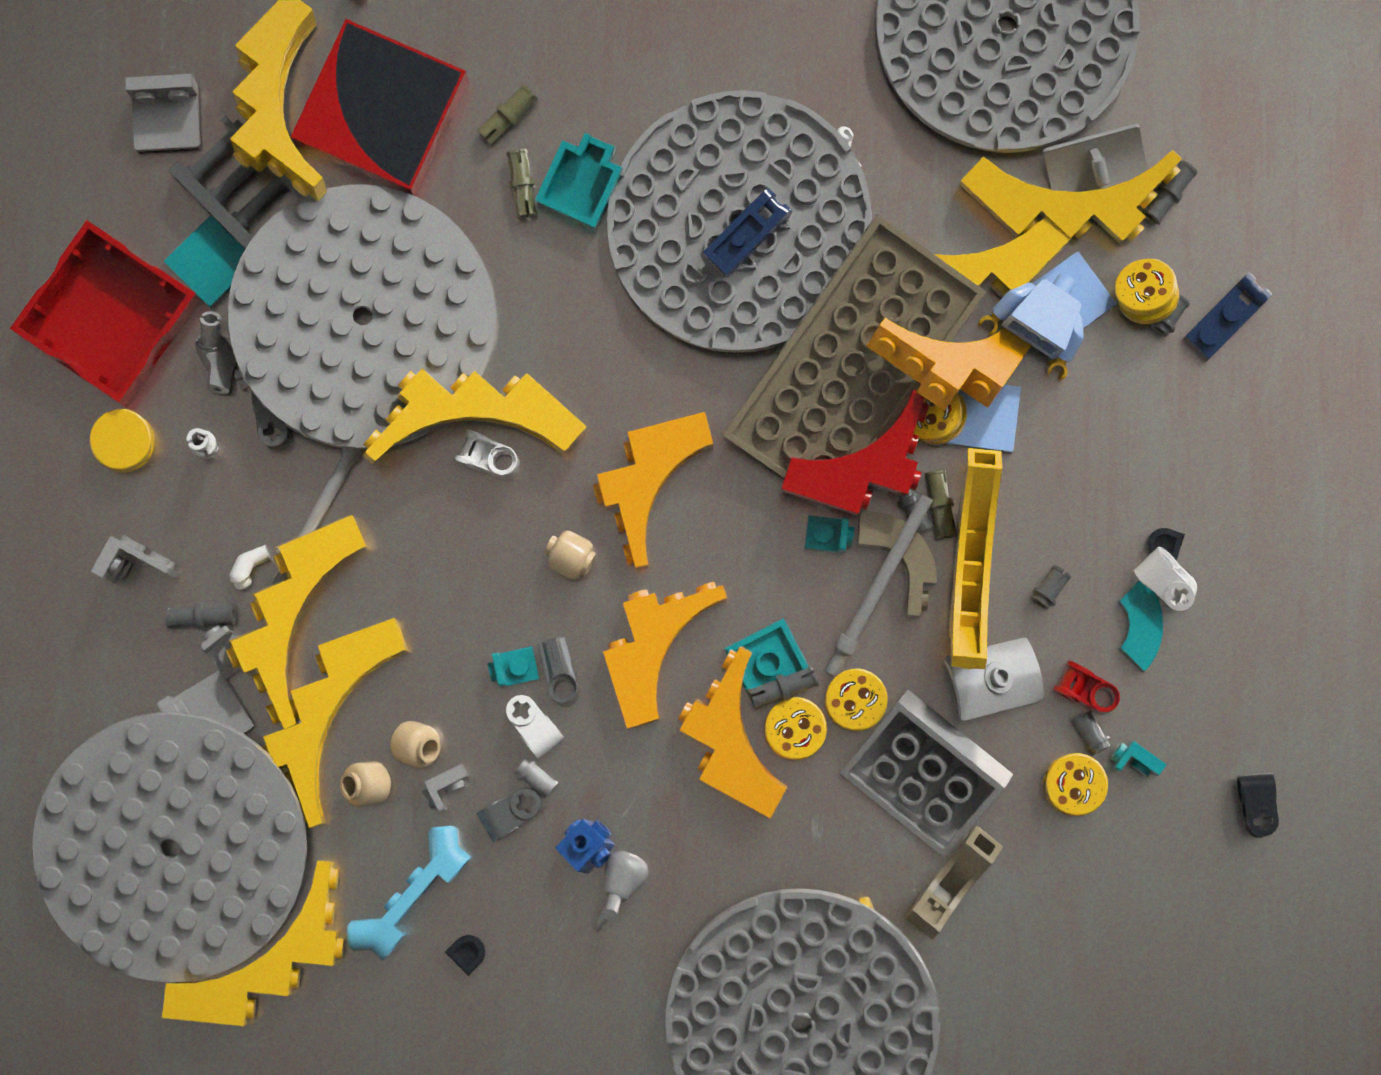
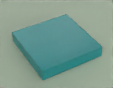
[164,215,245,309]
[724,618,809,704]

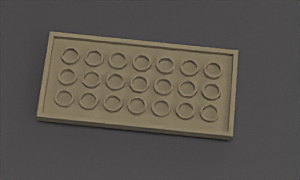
[722,214,986,511]

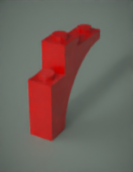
[781,389,930,516]

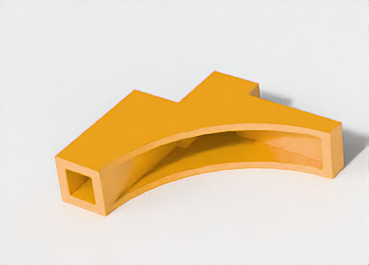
[866,318,1031,411]
[593,412,713,571]
[603,582,727,730]
[678,646,787,818]

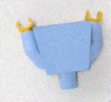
[978,274,1084,380]

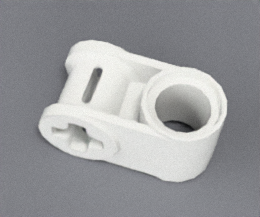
[454,429,521,480]
[1134,547,1197,611]
[506,695,565,759]

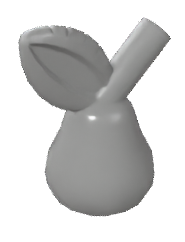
[594,851,648,932]

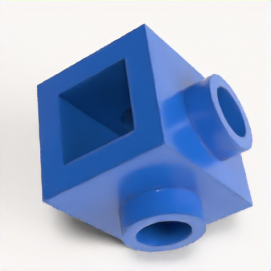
[555,819,615,874]

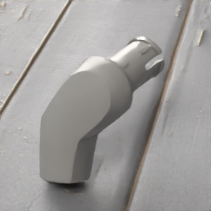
[195,311,236,394]

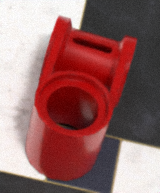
[1052,660,1120,715]

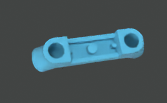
[347,826,471,961]

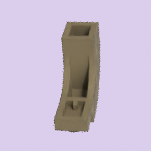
[857,511,937,618]
[906,826,1003,940]

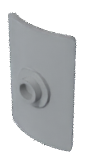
[1043,124,1148,192]
[944,638,1044,721]

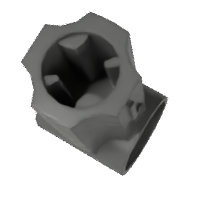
[537,637,579,706]

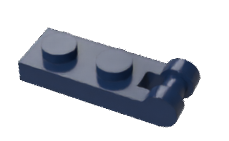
[703,188,793,278]
[1183,272,1273,361]

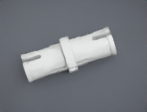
[186,428,219,459]

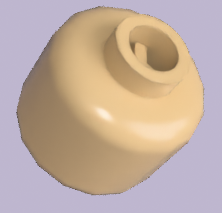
[544,530,596,580]
[390,721,440,768]
[340,761,391,807]

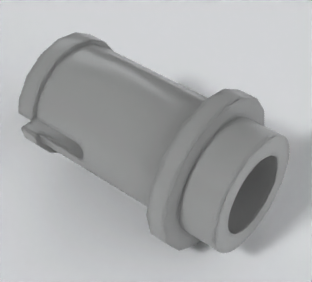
[514,757,558,799]

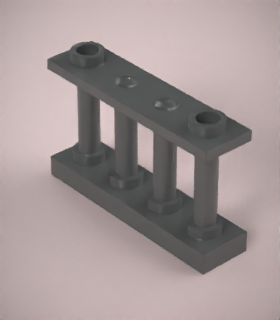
[168,115,309,249]

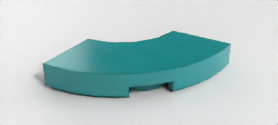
[1118,580,1164,672]

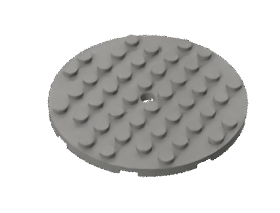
[876,0,1140,152]
[607,90,872,353]
[228,185,496,449]
[32,712,307,982]
[665,889,940,1075]

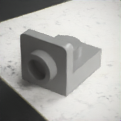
[199,625,240,680]
[422,764,468,813]

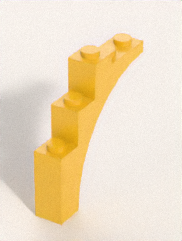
[230,0,327,201]
[959,150,1182,244]
[934,216,1071,298]
[362,369,587,464]
[949,448,1002,670]
[225,515,366,729]
[261,618,408,828]
[162,861,345,1026]

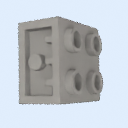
[125,74,201,152]
[91,535,180,583]
[157,671,254,734]

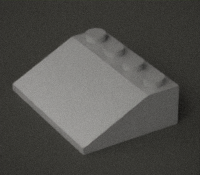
[840,689,1013,859]

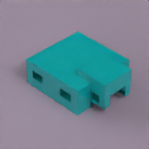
[535,133,623,230]

